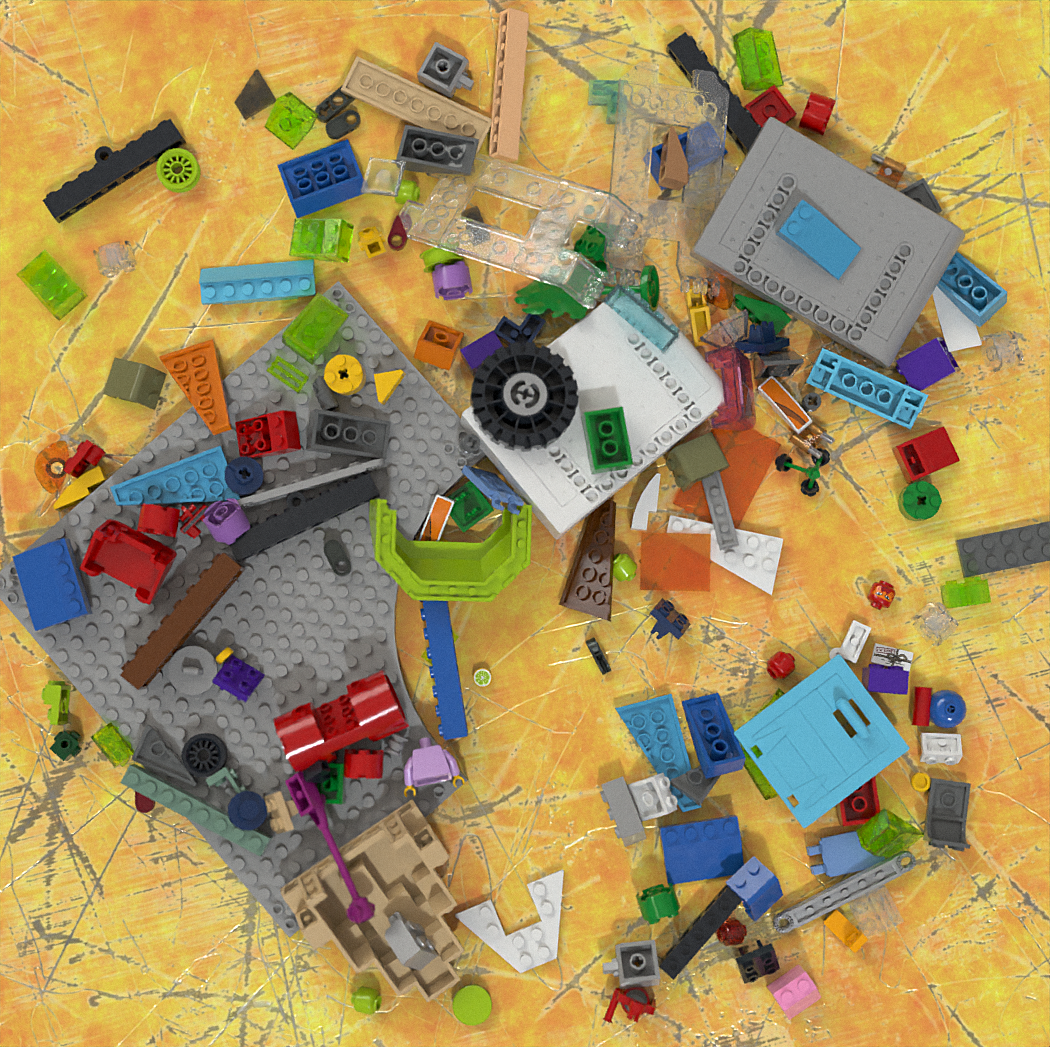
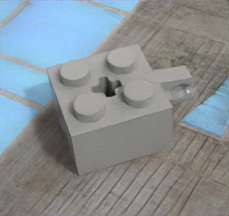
[417,42,474,98]
[385,912,438,970]
[602,940,660,989]

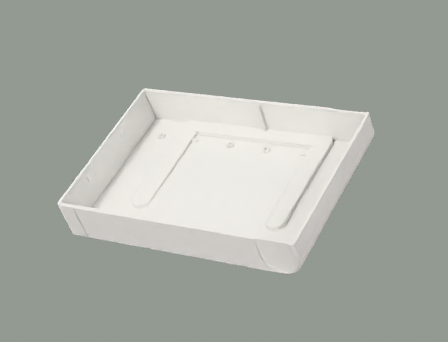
[460,279,734,540]

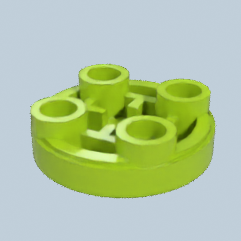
[453,984,492,1026]

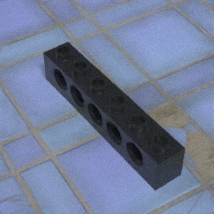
[658,885,741,980]

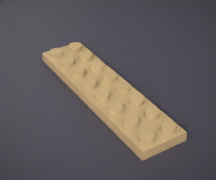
[341,56,491,155]

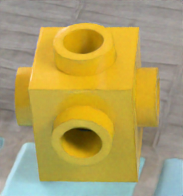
[357,226,386,259]

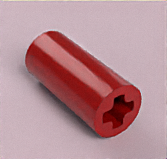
[912,686,932,727]

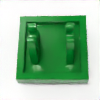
[572,220,618,262]
[447,481,494,533]

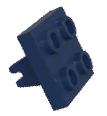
[735,321,790,355]
[650,598,691,640]

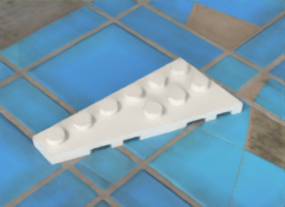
[666,515,783,595]

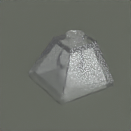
[361,157,406,197]
[700,309,748,351]

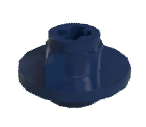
[224,457,263,495]
[227,791,267,831]

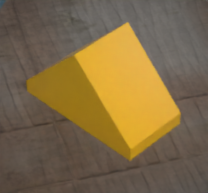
[374,369,406,405]

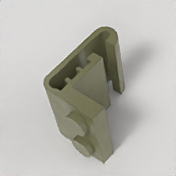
[103,358,167,410]
[666,432,730,492]

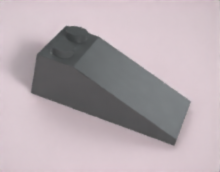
[396,125,479,175]
[753,348,804,379]
[306,409,391,460]

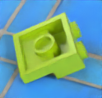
[42,681,71,725]

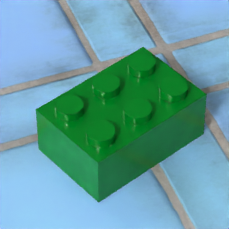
[581,406,633,475]

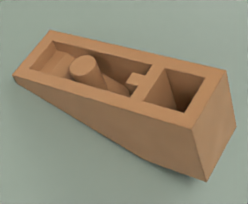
[658,126,690,191]

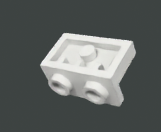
[920,733,963,765]

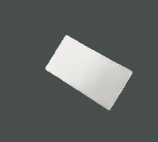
[932,286,982,352]

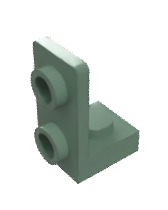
[206,766,248,794]

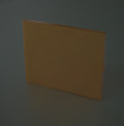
[639,532,712,592]

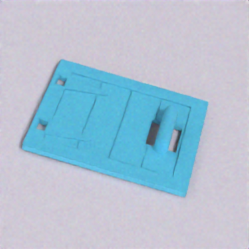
[734,655,909,828]

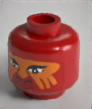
[867,580,896,610]

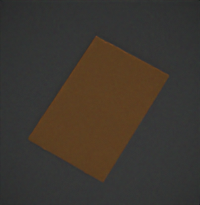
[673,413,781,529]

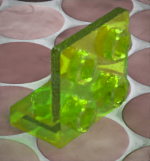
[91,722,135,768]

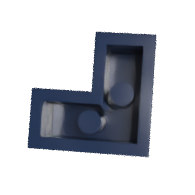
[493,314,546,346]

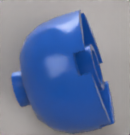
[930,690,967,728]

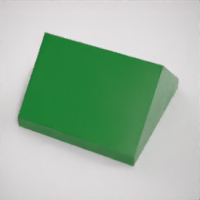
[317,763,346,804]

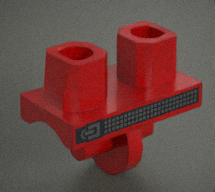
[179,504,208,539]

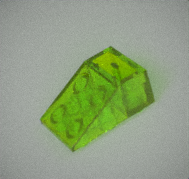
[289,219,354,262]
[856,808,924,857]

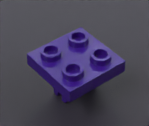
[212,655,265,703]

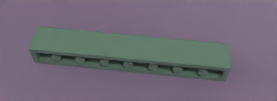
[120,764,273,857]

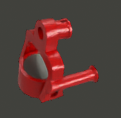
[602,985,656,1023]

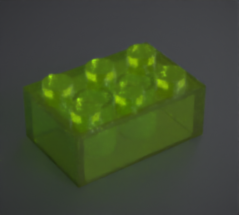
[16,250,88,321]

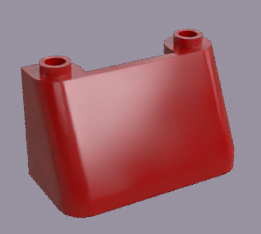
[80,519,177,605]

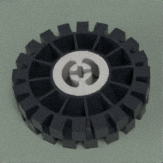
[470,342,579,452]

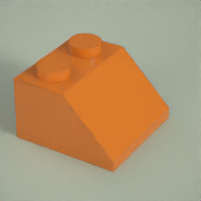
[414,320,465,371]

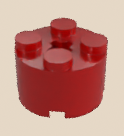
[798,92,836,136]
[137,504,180,537]
[344,748,384,779]

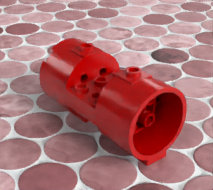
[274,670,409,772]

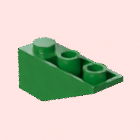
[733,294,792,336]

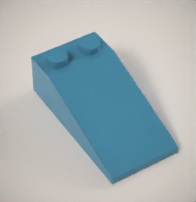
[776,199,861,280]
[937,251,1007,328]

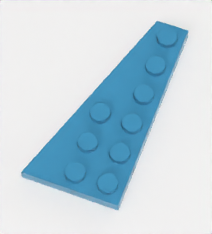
[615,694,702,812]

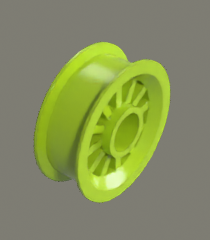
[156,148,201,193]
[419,243,464,273]

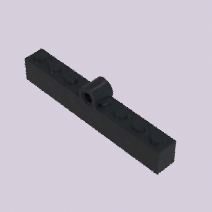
[43,119,186,223]
[229,472,380,562]

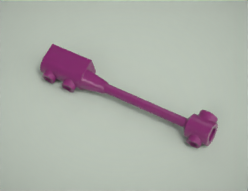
[285,772,376,925]

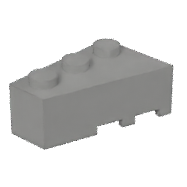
[600,776,647,847]

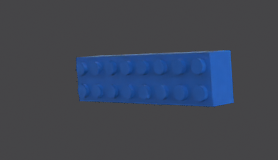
[419,600,469,740]

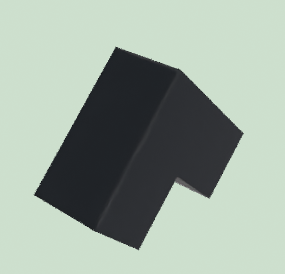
[302,760,331,783]

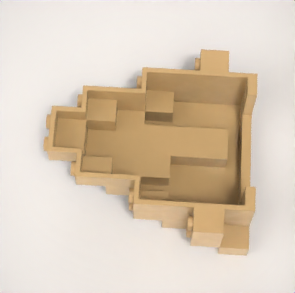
[280,799,465,1003]

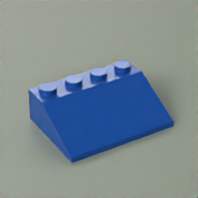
[277,139,368,218]
[13,538,92,631]
[658,815,744,884]

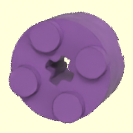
[432,261,473,300]
[203,498,250,545]

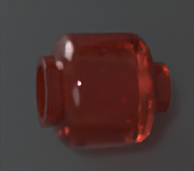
[716,919,747,947]

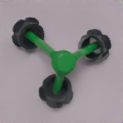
[775,448,830,497]

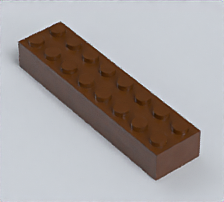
[120,552,246,690]

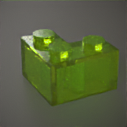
[940,576,991,609]

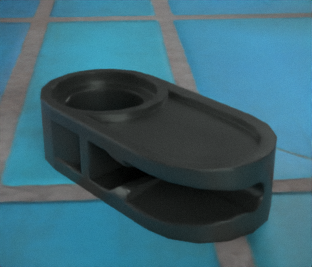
[326,110,361,140]
[323,540,351,576]
[585,637,611,675]

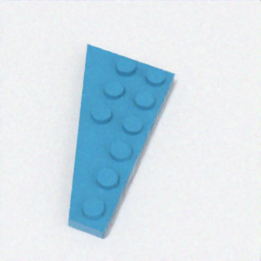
[110,446,241,506]

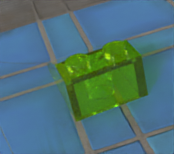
[282,292,349,365]

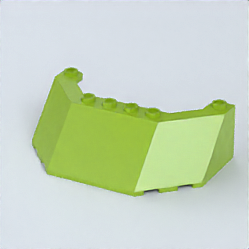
[369,499,532,602]

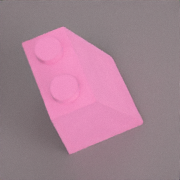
[766,964,821,1020]

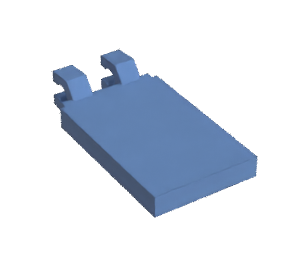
[462,465,524,515]
[806,826,885,877]

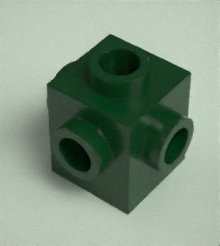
[49,730,84,761]

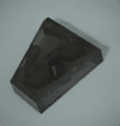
[234,69,277,120]

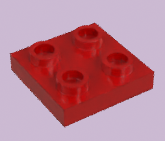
[63,440,106,478]

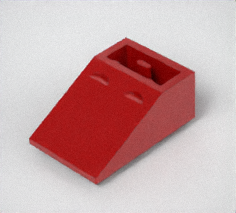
[235,410,301,459]
[892,426,960,484]

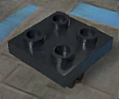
[735,939,780,984]

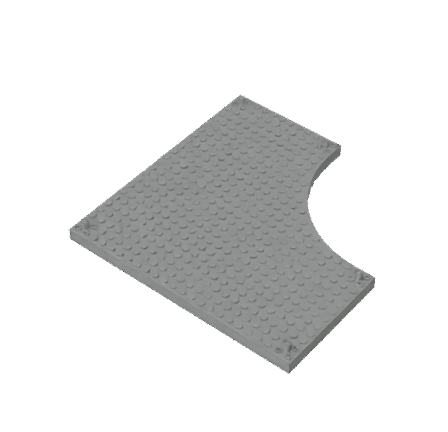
[0,281,487,938]

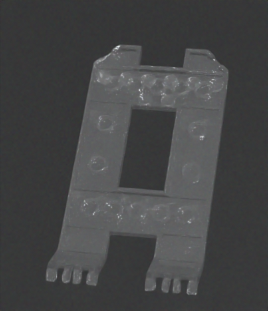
[604,61,729,296]
[399,152,644,309]

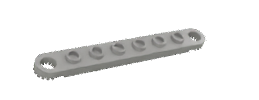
[237,459,386,509]
[773,850,916,934]

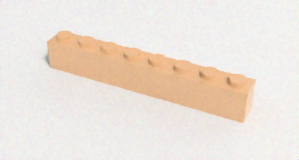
[488,8,529,164]

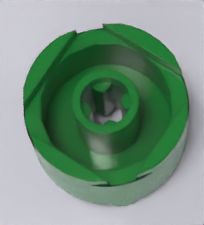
[898,481,942,521]
[636,883,680,924]

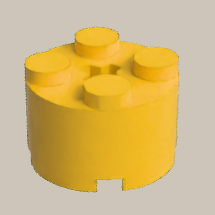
[324,354,366,396]

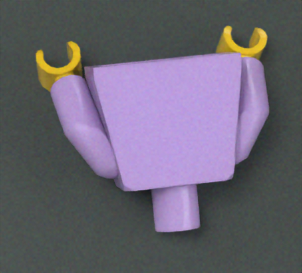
[404,738,465,797]

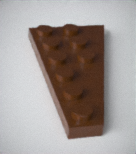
[559,500,616,622]

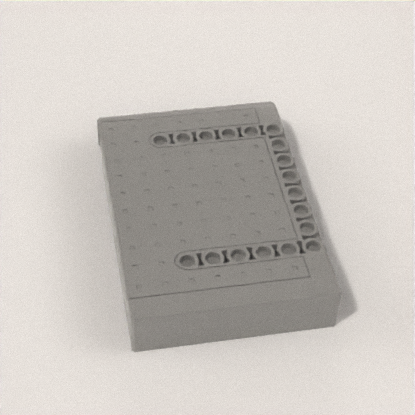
[689,117,965,369]

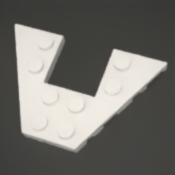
[455,869,564,973]

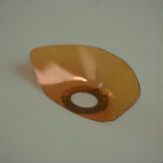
[704,272,733,310]
[34,441,69,494]

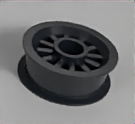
[182,733,227,777]

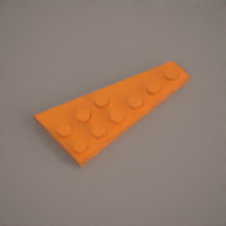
[159,339,232,436]

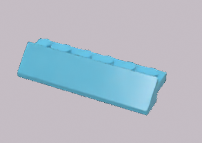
[199,259,316,305]
[806,348,928,429]

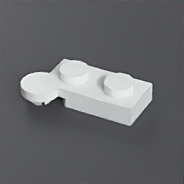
[829,620,871,663]

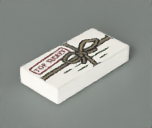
[871,643,914,671]

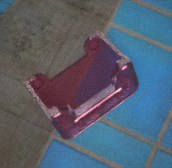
[704,346,756,431]

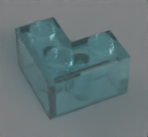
[588,80,627,125]

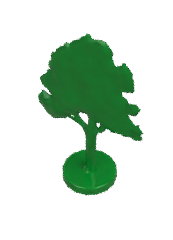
[514,261,660,319]

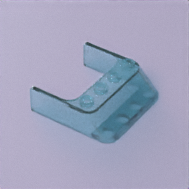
[603,283,681,355]

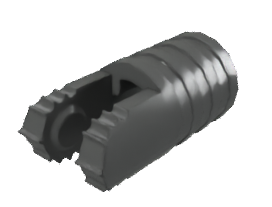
[312,375,339,411]

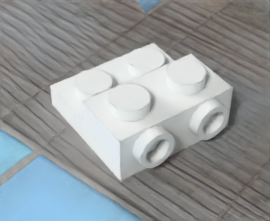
[627,773,677,822]

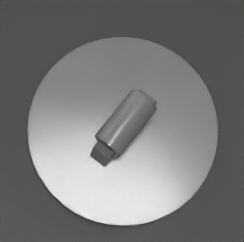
[168,646,218,695]

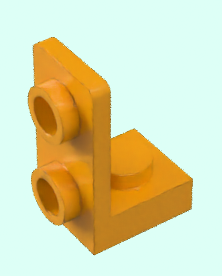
[823,909,868,953]

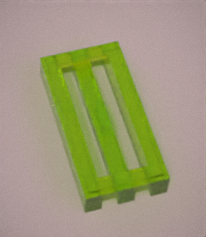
[266,355,309,394]

